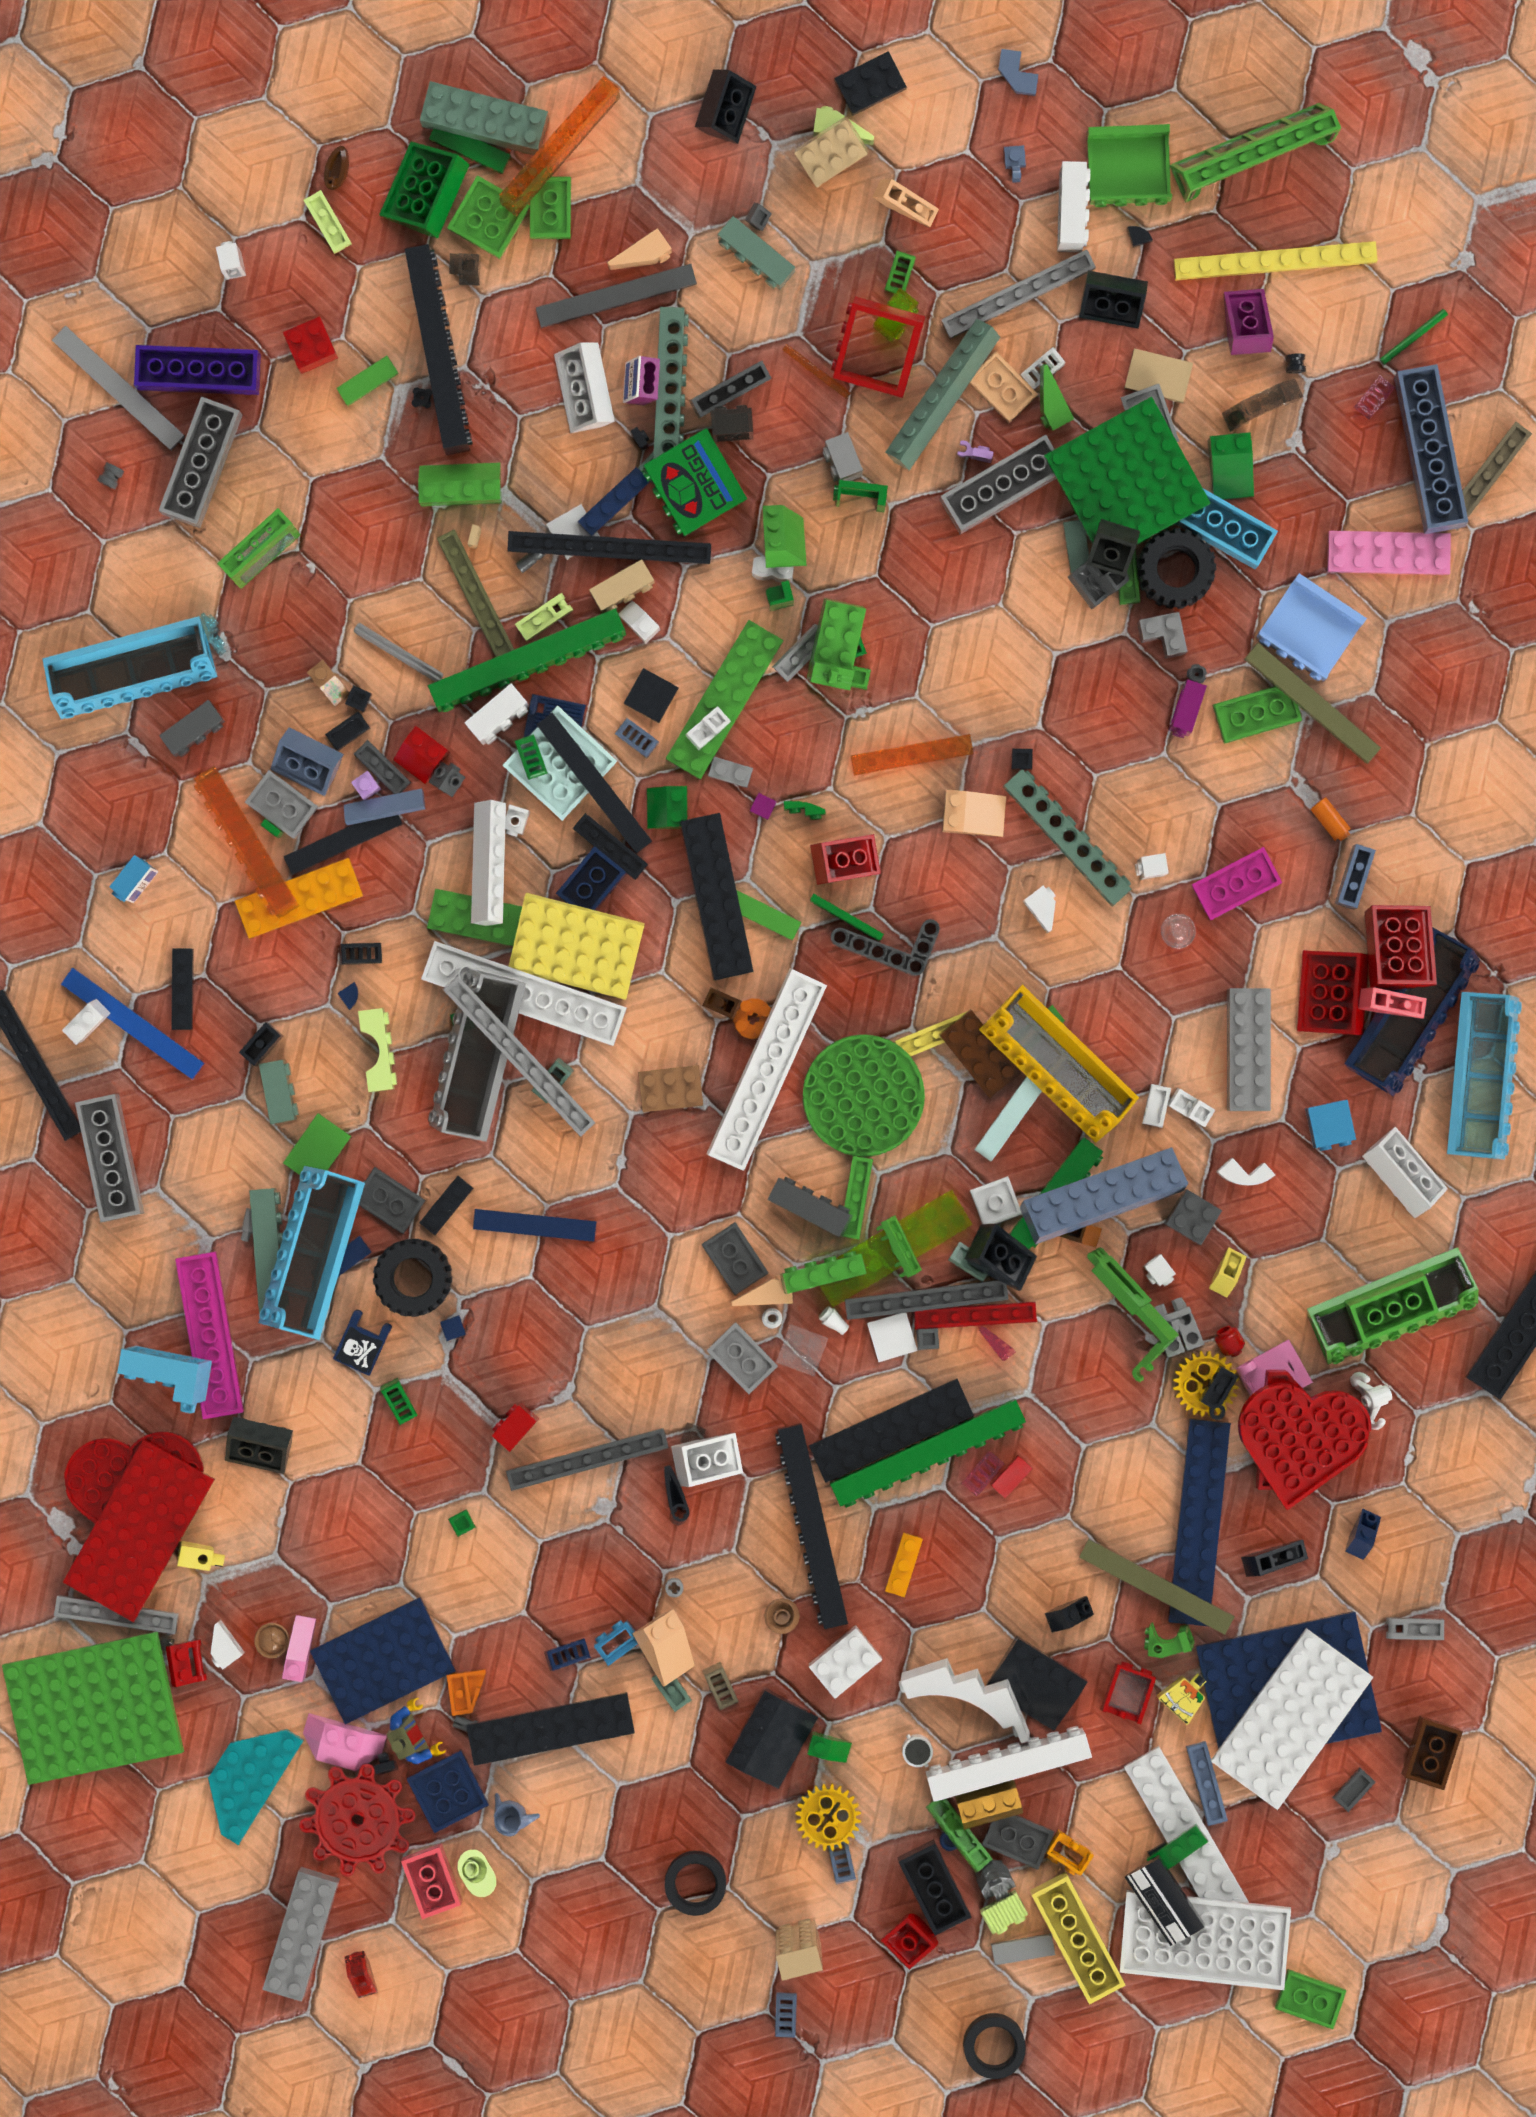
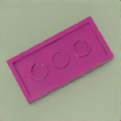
[1191,847,1282,920]

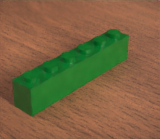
[1009,1137,1103,1249]

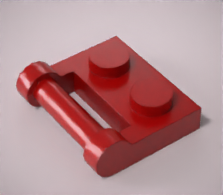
[166,1639,207,1687]

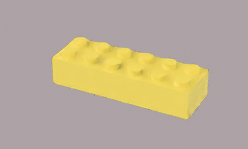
[1030,1871,1125,2005]

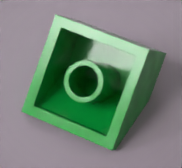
[647,786,688,829]

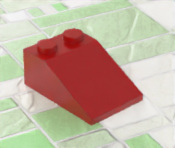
[810,834,881,885]

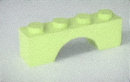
[358,1008,397,1092]

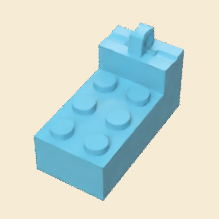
[117,1346,212,1413]

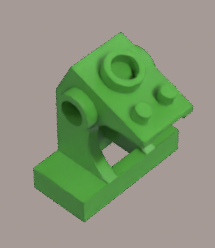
[1144,1622,1195,1658]

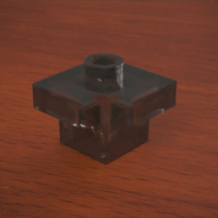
[449,253,481,286]

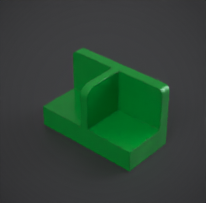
[766,580,794,611]

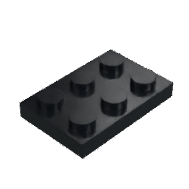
[834,51,907,116]

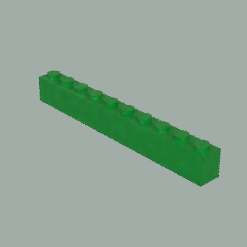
[428,608,626,712]
[830,1399,1026,1508]

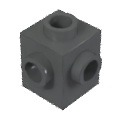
[429,762,465,797]

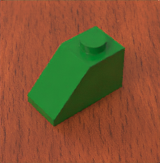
[807,1731,852,1763]

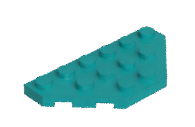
[208,1729,304,1845]

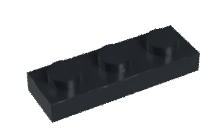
[419,1175,474,1235]

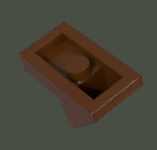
[702,987,742,1019]

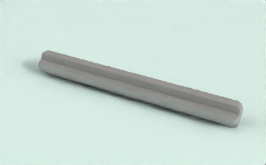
[354,623,443,682]

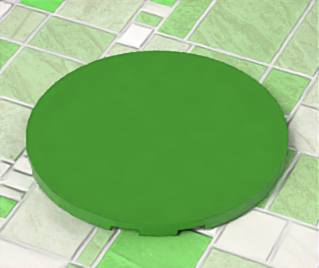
[803,1034,925,1156]

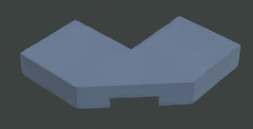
[998,49,1039,96]

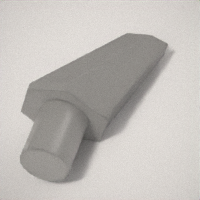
[241,1208,253,1242]

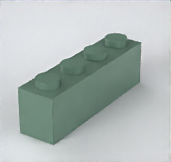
[717,216,796,290]

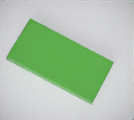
[1212,686,1302,744]

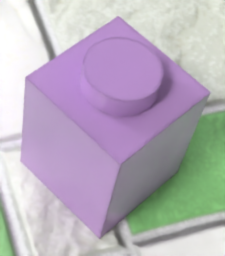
[351,771,382,800]

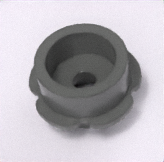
[1187,664,1207,683]

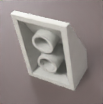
[671,1433,743,1487]

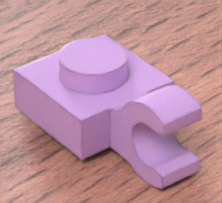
[957,441,993,463]

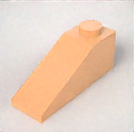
[872,179,939,227]
[607,228,672,270]
[731,1275,793,1306]

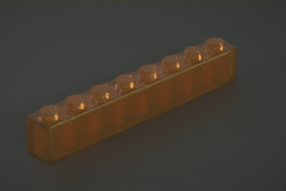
[499,76,620,217]
[193,766,300,918]

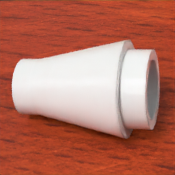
[819,1306,849,1335]

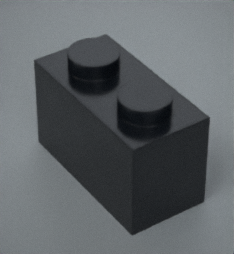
[239,1022,283,1066]

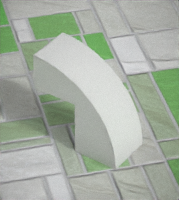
[1216,1158,1275,1185]

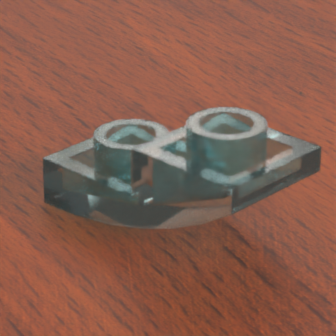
[201,612,226,656]

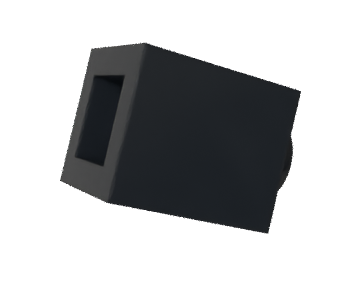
[1045,1596,1094,1633]

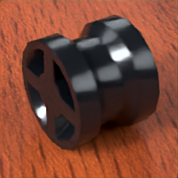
[1285,353,1306,374]

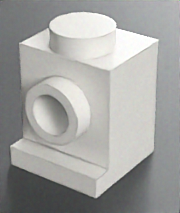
[505,804,530,837]

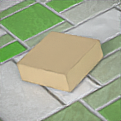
[468,524,481,549]

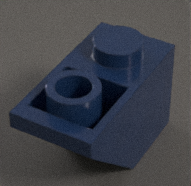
[1345,1509,1381,1560]

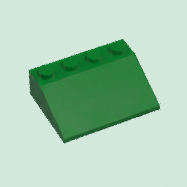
[379,141,470,238]

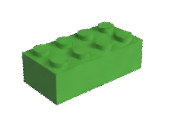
[1344,1270,1439,1343]

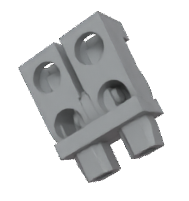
[1154,1297,1205,1358]

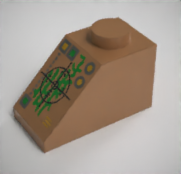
[307,660,350,706]

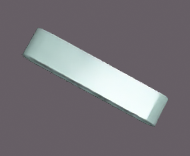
[974,1076,1042,1161]

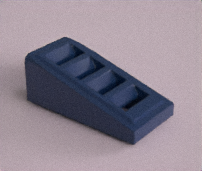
[544,1638,591,1671]

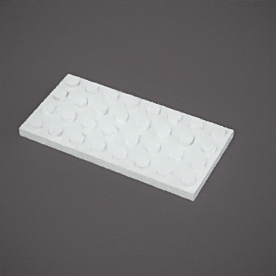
[1210,1628,1373,1810]
[1120,1890,1291,1990]

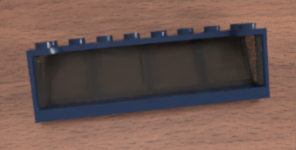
[1344,927,1480,1097]

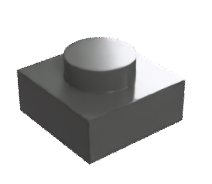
[745,202,772,231]
[916,1328,939,1350]

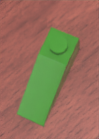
[1040,364,1074,431]

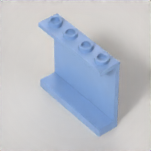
[1256,573,1367,681]

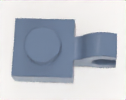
[1004,145,1026,183]

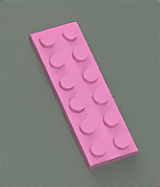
[1327,531,1451,575]

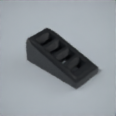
[339,943,382,965]

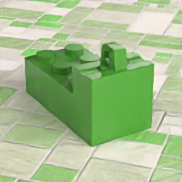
[806,598,866,690]

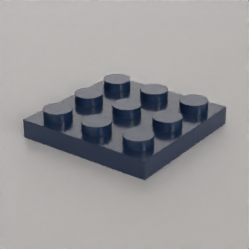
[407,1749,489,1833]

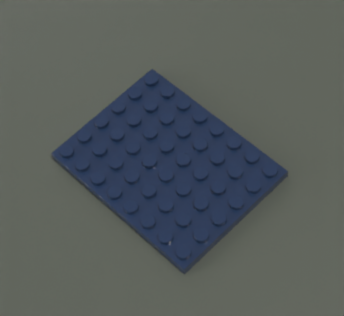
[1195,1611,1382,1749]

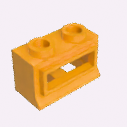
[1046,1829,1094,1876]

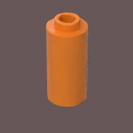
[1310,797,1351,842]

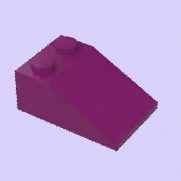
[1223,289,1274,355]

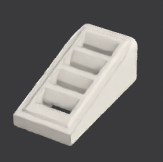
[1021,347,1065,390]

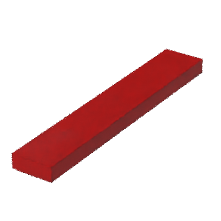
[914,1302,1037,1330]

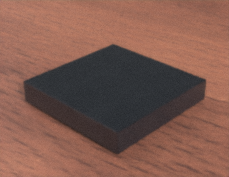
[624,668,679,723]

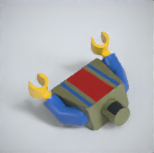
[386,1698,446,1764]

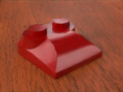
[881,1913,939,1970]

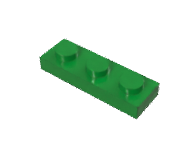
[1146,1824,1208,1869]

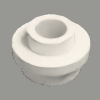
[762,1308,782,1329]

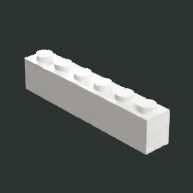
[471,800,506,926]

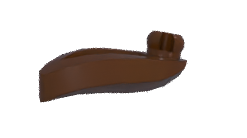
[324,146,349,190]

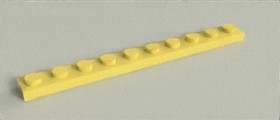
[1174,241,1378,281]

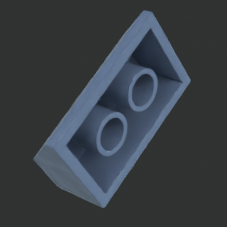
[270,727,344,796]

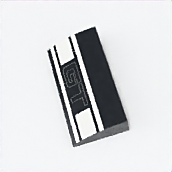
[1125,1855,1205,1946]

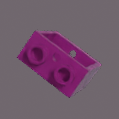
[1169,679,1207,738]

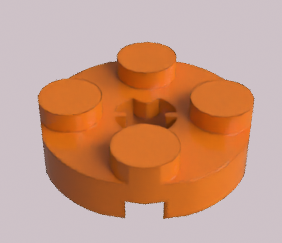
[733,998,771,1039]

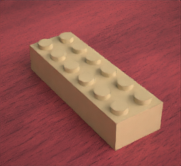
[776,1919,823,1981]

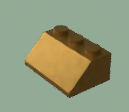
[955,1780,1023,1830]

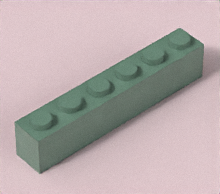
[249,1188,289,1312]

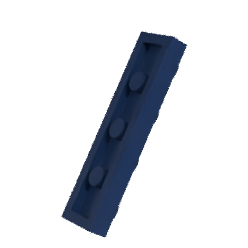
[577,467,650,536]

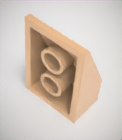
[942,790,1006,837]
[632,1609,695,1687]

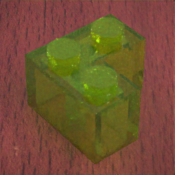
[873,288,919,342]

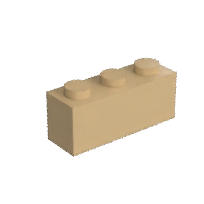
[589,559,655,613]

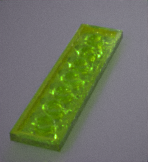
[820,1189,973,1308]

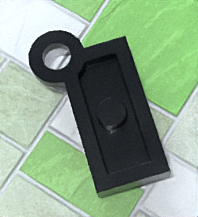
[1199,1366,1238,1420]

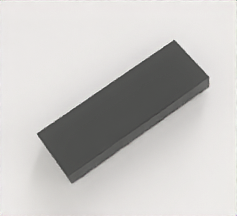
[354,740,411,794]

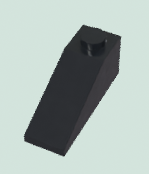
[1241,1539,1308,1577]

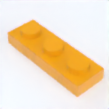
[885,1532,923,1597]

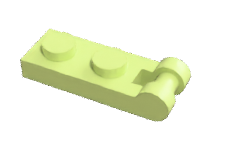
[515,593,573,642]

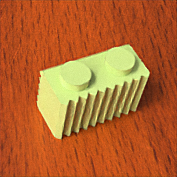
[980,1890,1028,1935]

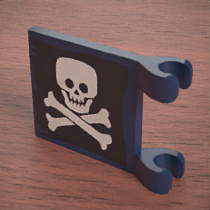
[333,1309,392,1376]

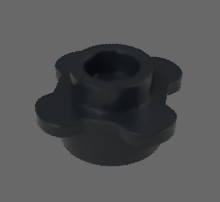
[411,387,433,409]

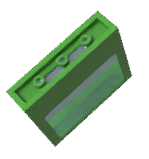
[217,508,301,589]

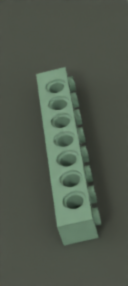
[653,307,689,459]
[1003,769,1132,907]

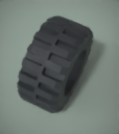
[1137,528,1216,609]
[373,1238,453,1317]

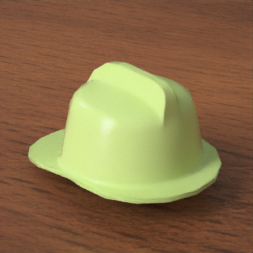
[457,1850,496,1897]

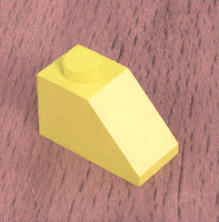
[1209,1247,1247,1298]

